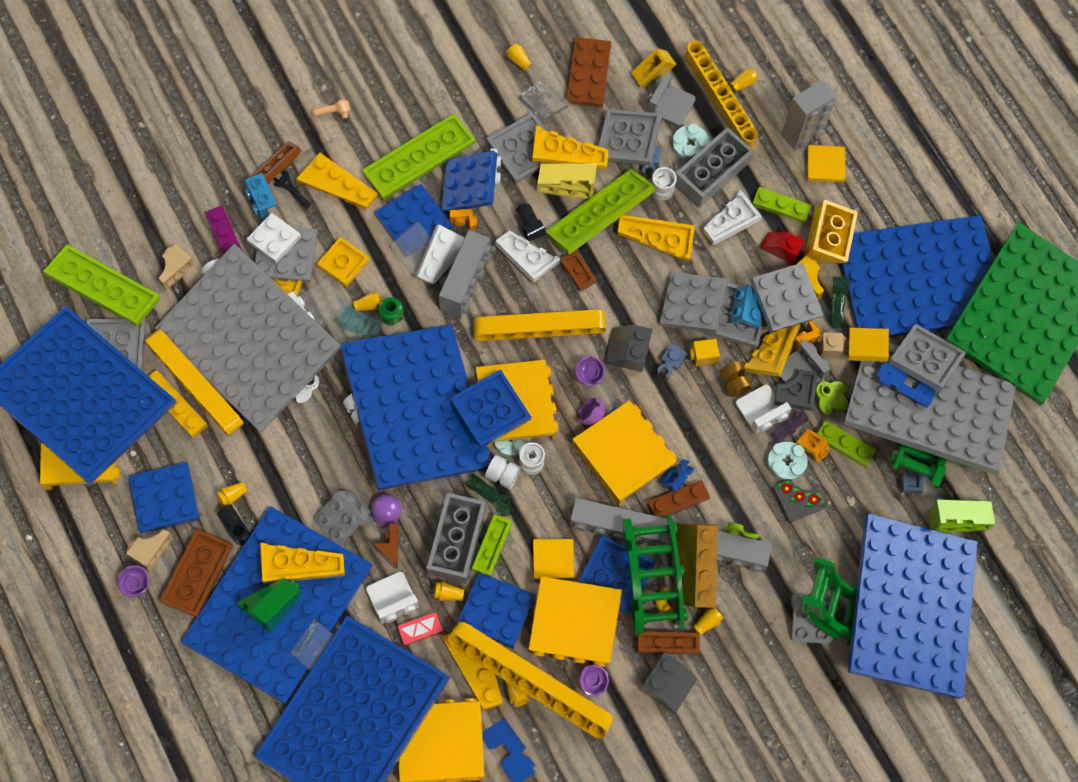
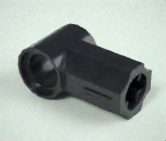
[515,203,546,242]
[217,505,251,545]

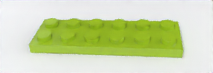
[362,113,476,201]
[546,169,656,255]
[43,244,161,327]

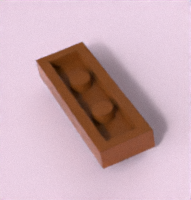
[249,141,302,184]
[647,480,710,518]
[638,632,700,655]

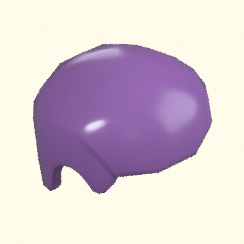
[575,357,605,386]
[577,397,605,426]
[371,494,402,527]
[118,565,149,598]
[578,664,609,697]

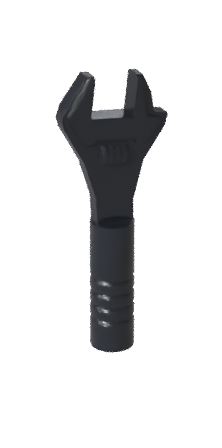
[273,171,311,209]

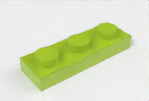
[752,187,812,224]
[817,420,876,468]
[472,514,513,577]

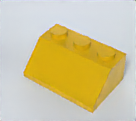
[804,200,858,263]

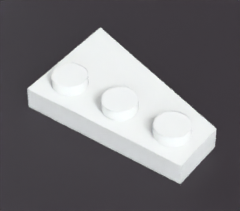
[703,190,761,245]
[415,225,465,285]
[495,231,561,283]

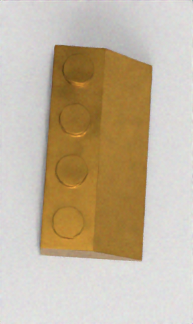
[674,523,718,608]

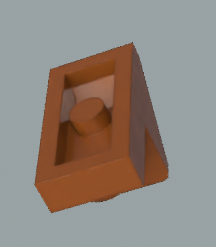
[373,524,399,568]

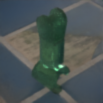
[830,276,851,329]
[465,474,513,517]

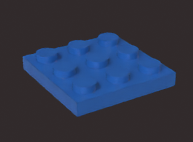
[441,150,497,214]
[374,184,453,258]
[450,370,532,449]
[129,462,200,534]
[578,535,656,616]
[457,572,536,649]

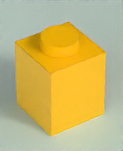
[689,339,720,367]

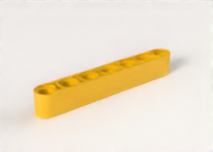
[685,40,758,148]
[473,310,606,341]
[144,329,244,436]

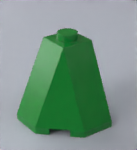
[237,578,302,633]

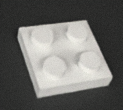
[247,213,301,263]

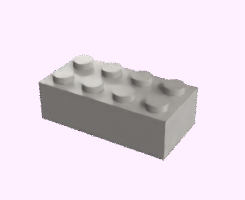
[781,79,836,151]
[675,127,754,207]
[439,230,492,318]
[427,492,486,584]

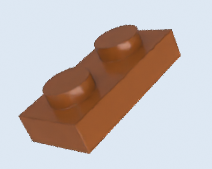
[560,250,597,292]

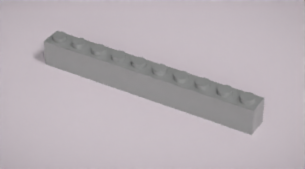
[570,498,772,572]

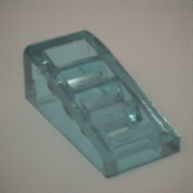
[339,306,382,339]

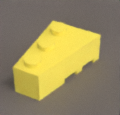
[537,163,597,200]

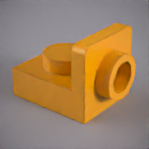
[450,209,477,232]
[793,320,821,351]
[796,429,830,463]

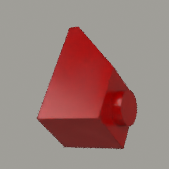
[760,232,805,265]

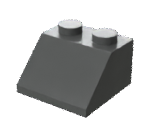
[605,325,652,372]
[641,653,697,714]

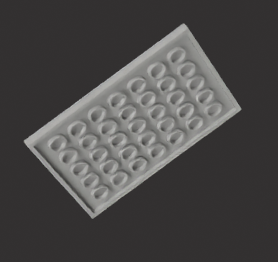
[155,244,342,432]
[843,343,1016,476]

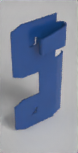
[877,362,935,408]
[482,718,536,782]

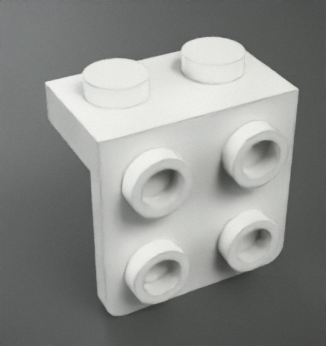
[736,385,791,434]
[366,572,419,624]

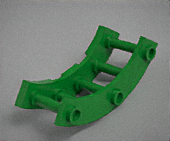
[890,442,947,487]
[623,514,688,634]
[801,558,857,646]

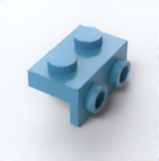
[244,173,277,221]
[731,284,763,329]

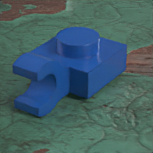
[660,459,694,492]

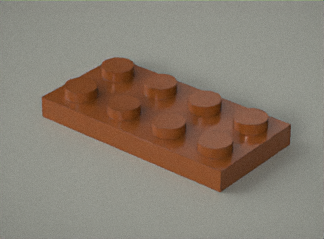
[567,37,612,108]
[160,529,234,618]

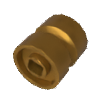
[719,361,753,397]

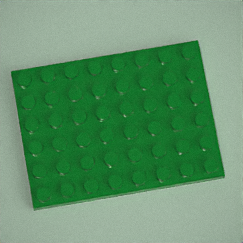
[945,222,1078,405]

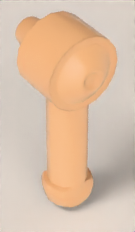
[312,99,351,118]

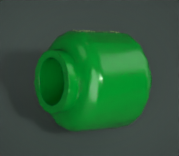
[378,297,404,325]

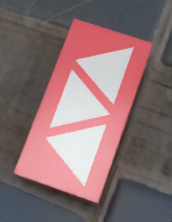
[397,612,443,646]

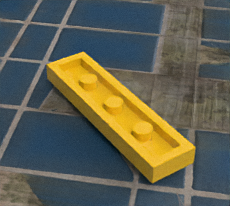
[149,370,208,438]

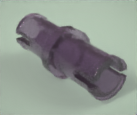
[771,411,808,443]

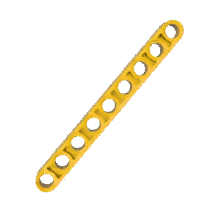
[447,622,613,739]

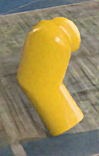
[655,587,674,613]

